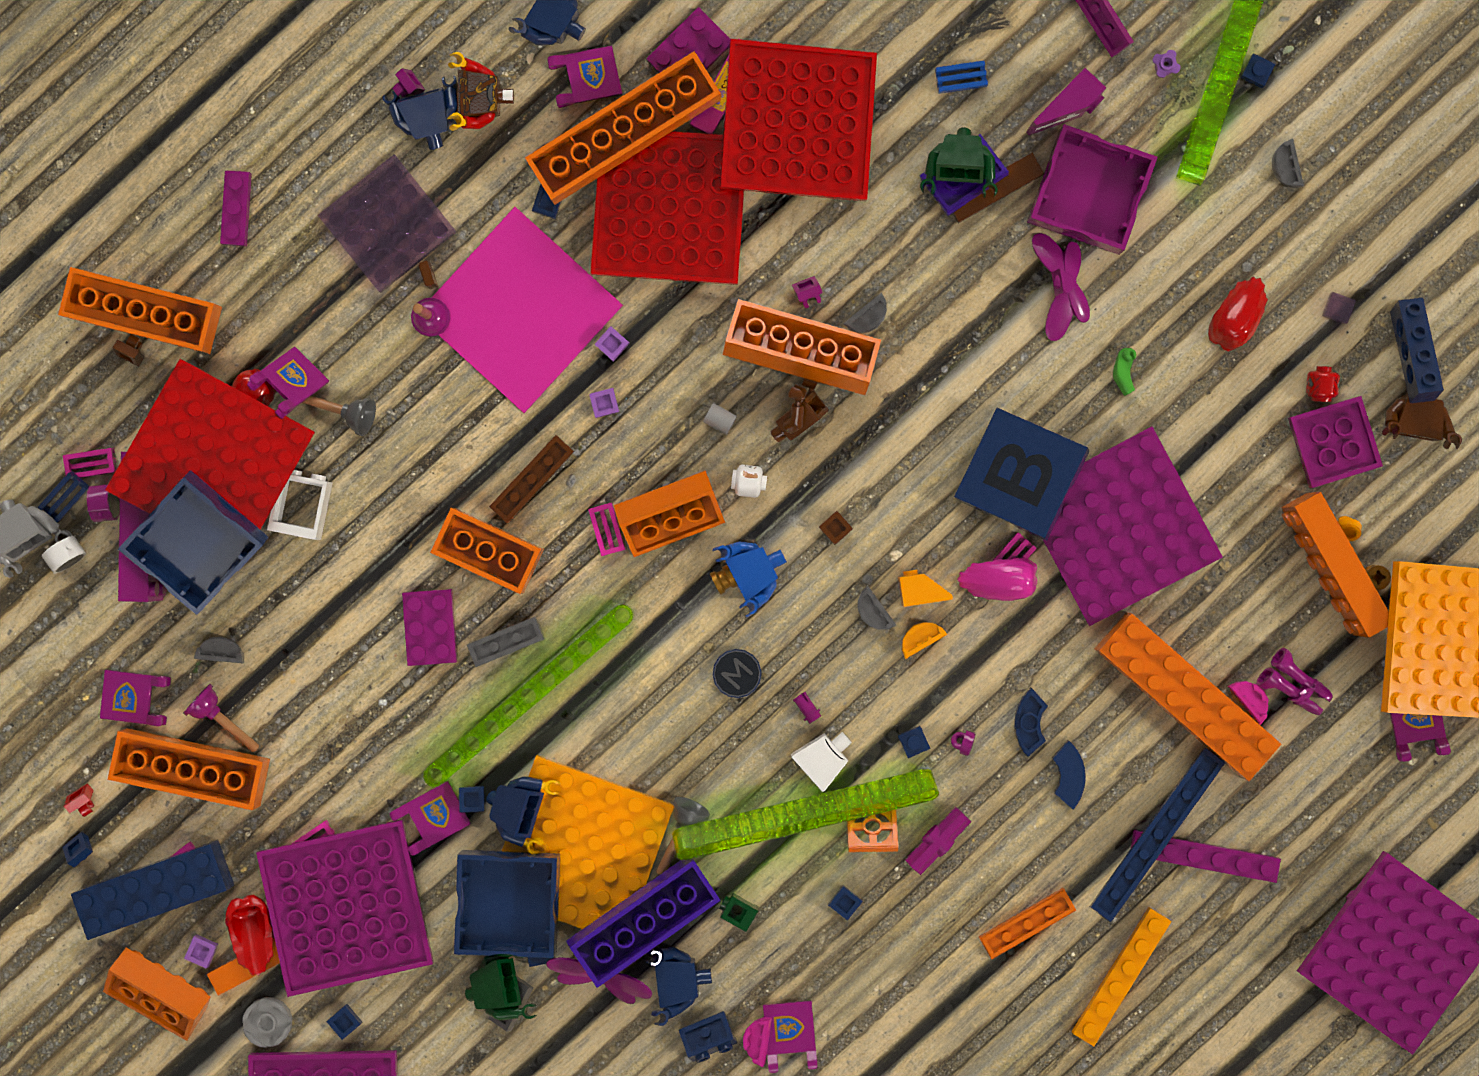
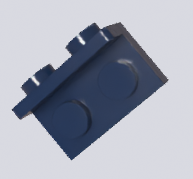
[679,1011,738,1063]

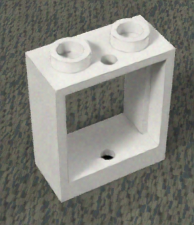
[267,470,333,540]

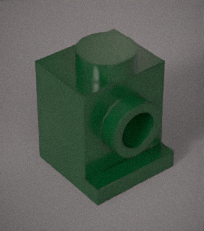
[719,893,758,932]

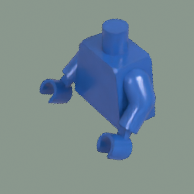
[712,542,787,617]

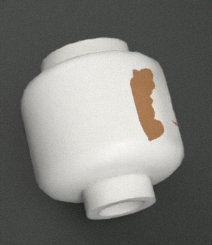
[731,465,767,498]

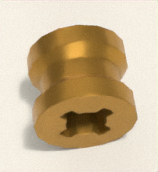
[710,565,738,595]
[1364,565,1391,590]

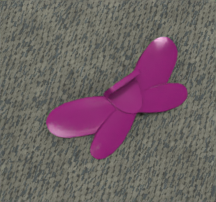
[1032,233,1090,341]
[546,957,652,1004]

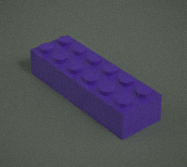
[566,855,720,988]

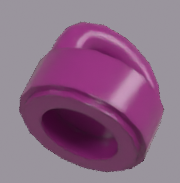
[951,730,976,756]

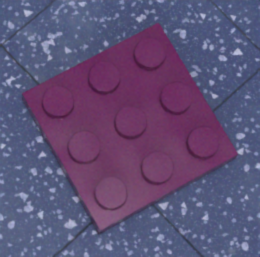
[1288,396,1383,488]

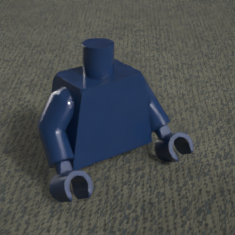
[509,0,586,45]
[382,75,458,150]
[645,947,712,1026]

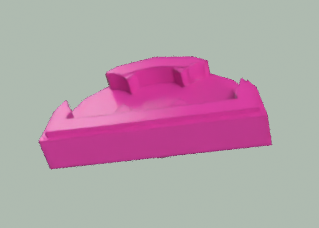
[1227,681,1269,725]
[743,1017,772,1067]

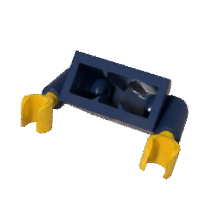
[487,776,561,854]

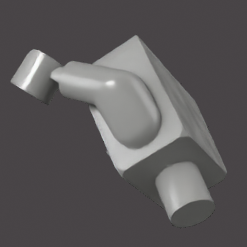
[0,500,72,578]

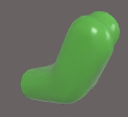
[1113,348,1137,396]

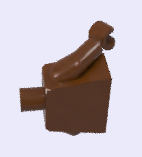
[771,378,829,442]
[1382,394,1462,449]

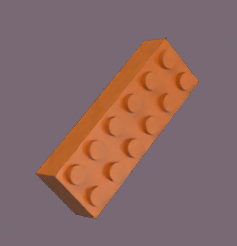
[58,267,222,354]
[723,299,881,395]
[1281,492,1389,638]
[107,728,270,810]

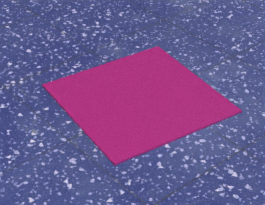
[432,207,623,413]

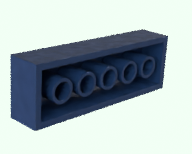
[71,840,234,940]

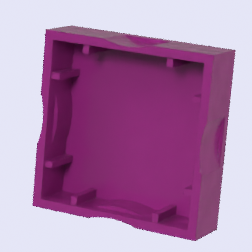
[1027,124,1158,255]

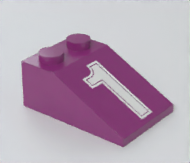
[1026,68,1106,136]

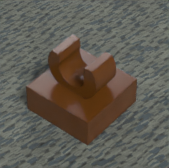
[112,334,144,367]

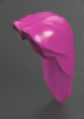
[957,558,1038,601]

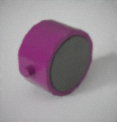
[87,484,120,522]

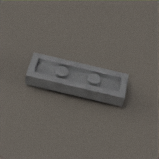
[467,616,545,667]

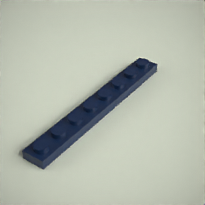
[1089,748,1225,922]

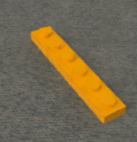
[1072,907,1172,1047]

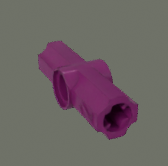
[905,806,971,875]

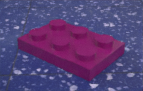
[646,7,730,73]
[402,589,458,666]

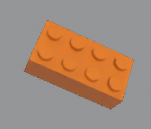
[430,508,544,594]

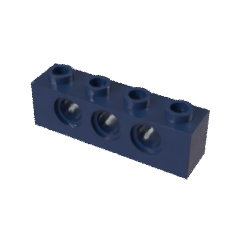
[1390,298,1444,403]

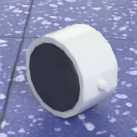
[42,536,86,574]

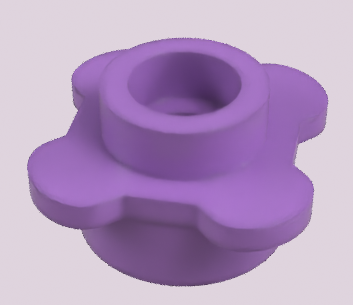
[1152,50,1181,78]

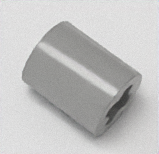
[703,403,737,435]

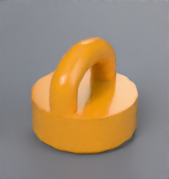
[1338,516,1362,541]

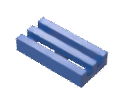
[935,60,988,94]

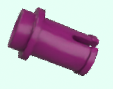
[793,691,821,724]

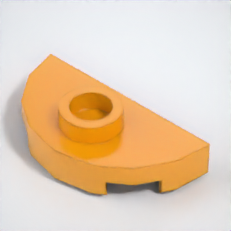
[902,622,948,659]

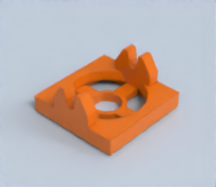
[846,804,898,852]

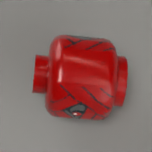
[1305,366,1340,402]

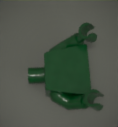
[920,127,998,198]
[465,954,537,1020]

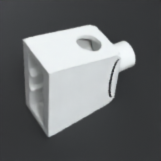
[791,732,852,792]

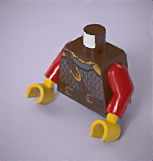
[447,52,514,131]

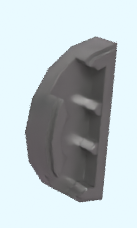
[1272,138,1304,188]
[843,292,887,333]
[858,585,897,630]
[194,636,244,664]

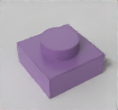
[595,326,630,362]
[589,388,620,418]
[184,934,219,968]

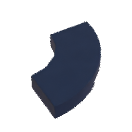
[1014,687,1048,757]
[1052,740,1086,810]

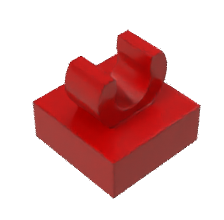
[63,783,94,817]

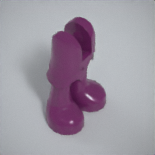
[1256,648,1333,715]

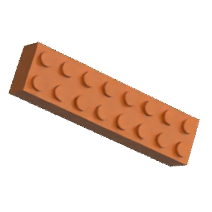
[525,51,721,205]
[1094,612,1282,781]

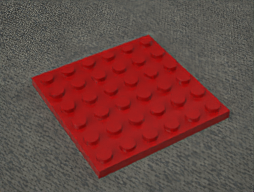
[720,39,877,202]
[591,131,744,285]
[105,359,315,530]

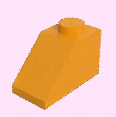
[898,570,953,607]

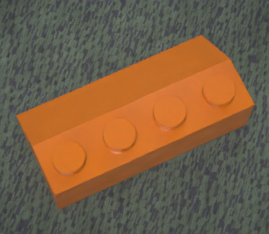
[613,471,725,557]
[103,947,211,1041]

